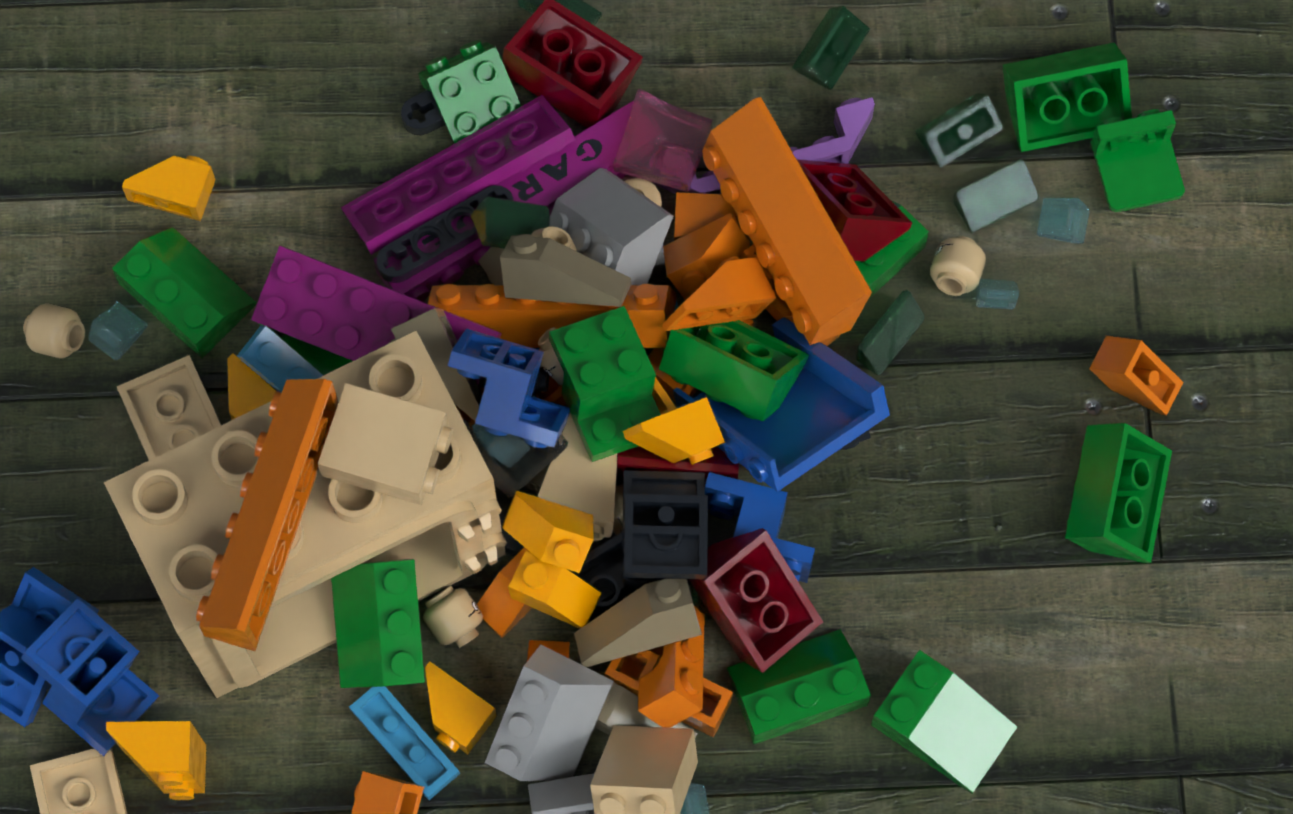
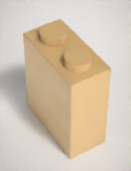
[318,383,453,505]
[590,725,698,814]

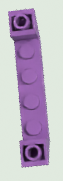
[651,97,875,194]

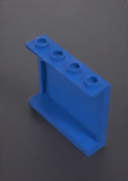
[673,317,890,492]

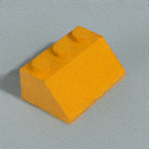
[106,721,206,800]

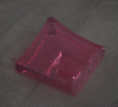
[613,89,713,192]

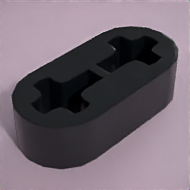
[401,90,445,136]

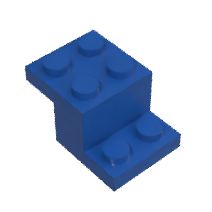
[448,328,570,448]
[705,472,815,583]
[0,567,99,728]
[21,598,159,757]

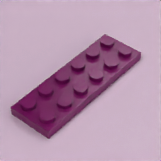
[340,95,576,255]
[251,245,502,390]

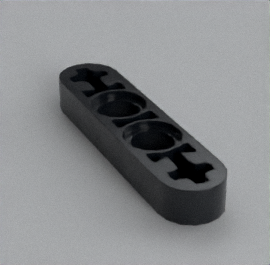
[377,185,515,283]

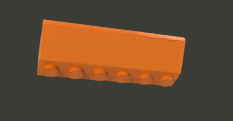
[702,97,872,345]
[428,284,677,348]
[196,379,339,651]

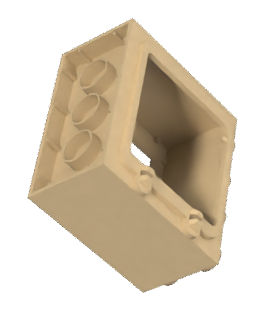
[104,331,507,698]

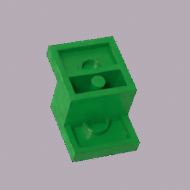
[549,306,661,462]

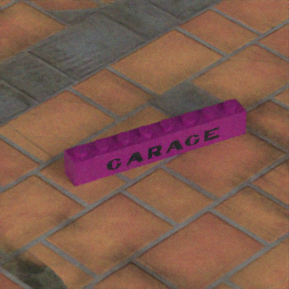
[373,99,662,302]

